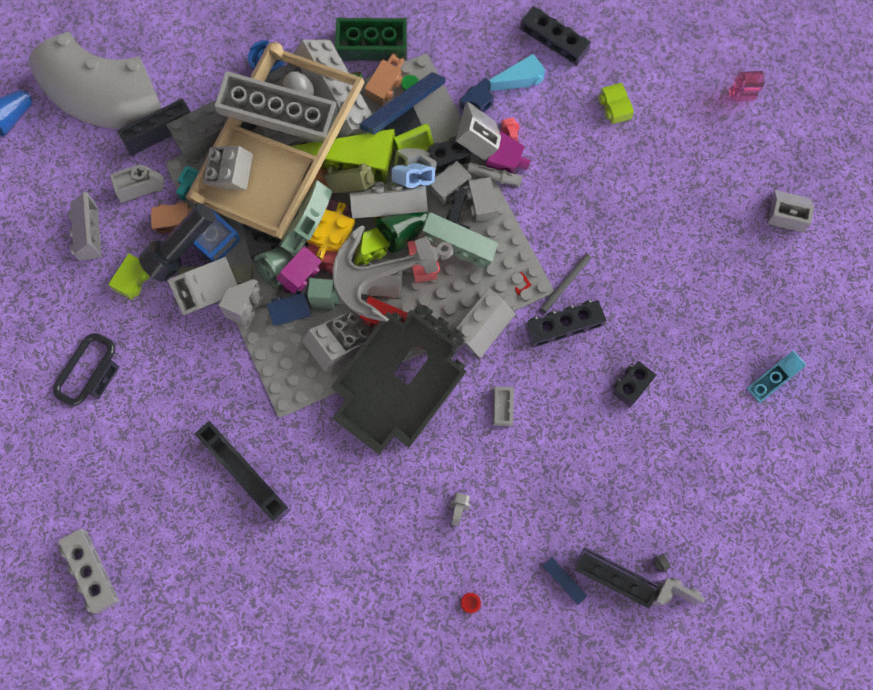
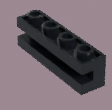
[117,98,190,156]
[575,546,659,609]

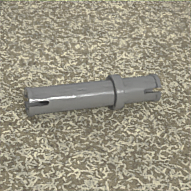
[467,162,522,187]

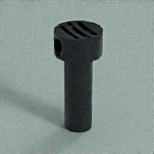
[138,203,216,281]

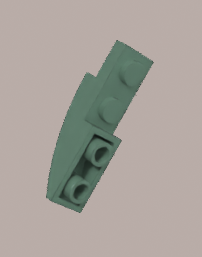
[279,180,332,256]

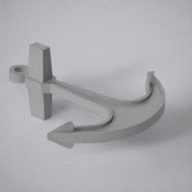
[333,225,453,322]

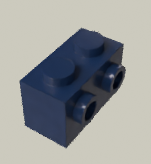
[267,291,312,327]

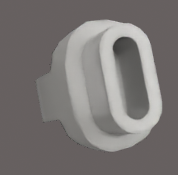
[450,493,470,526]

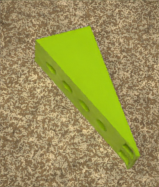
[291,129,395,184]

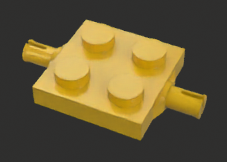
[306,202,355,260]

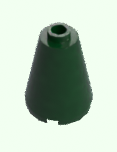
[376,212,428,253]

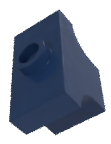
[459,77,494,113]

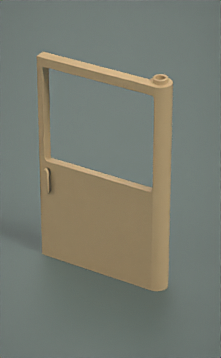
[186,42,365,240]

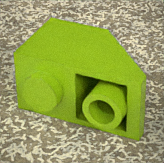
[354,228,390,266]

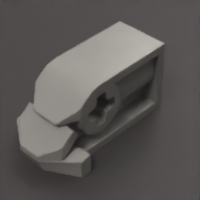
[110,165,164,203]

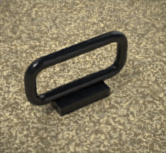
[53,333,120,406]

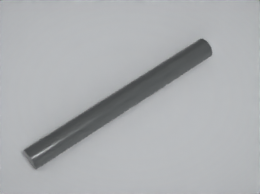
[540,254,591,313]

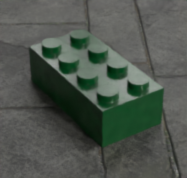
[335,18,407,61]

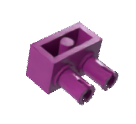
[276,246,322,294]

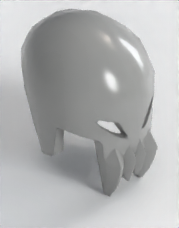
[282,72,314,96]

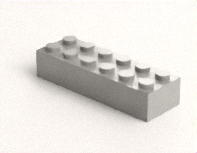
[293,40,372,138]
[215,71,337,143]

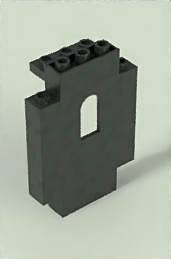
[331,305,468,454]

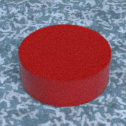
[460,593,481,614]

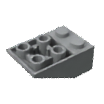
[456,102,501,160]
[168,257,238,315]
[303,310,371,372]

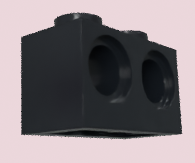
[428,136,471,174]
[612,360,657,408]

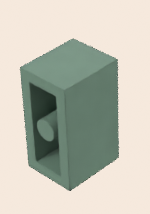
[308,278,339,311]

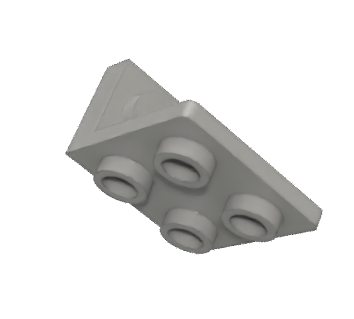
[652,577,705,607]

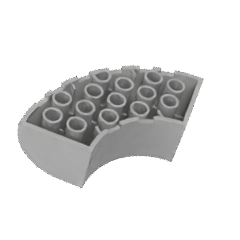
[28,31,162,129]

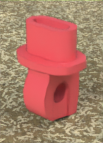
[501,118,519,142]

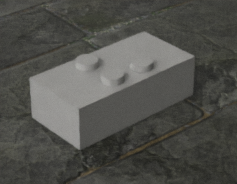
[350,182,428,219]

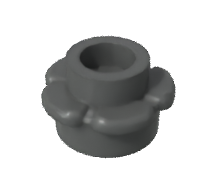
[653,553,671,573]

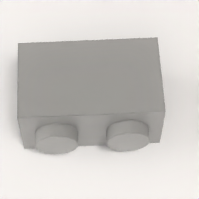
[429,162,472,207]
[467,177,499,222]

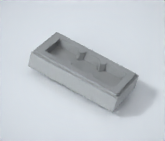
[493,386,514,427]

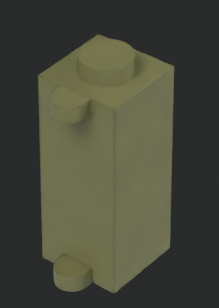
[325,163,375,193]

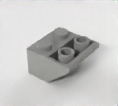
[203,146,253,190]
[767,190,814,233]
[219,279,263,326]

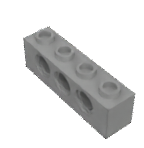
[58,529,120,614]

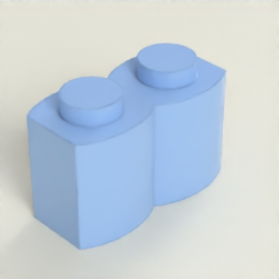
[392,163,435,188]

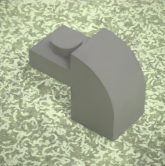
[394,148,437,170]

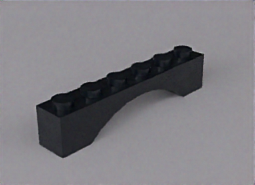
[194,421,291,524]

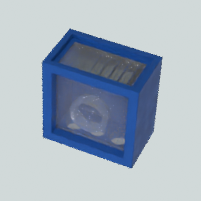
[192,209,241,263]

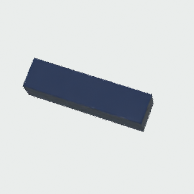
[542,557,587,605]

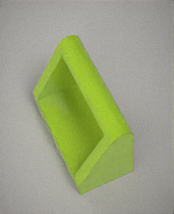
[394,123,434,152]

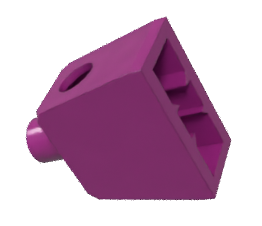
[485,131,531,174]

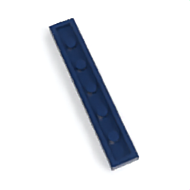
[359,72,446,135]

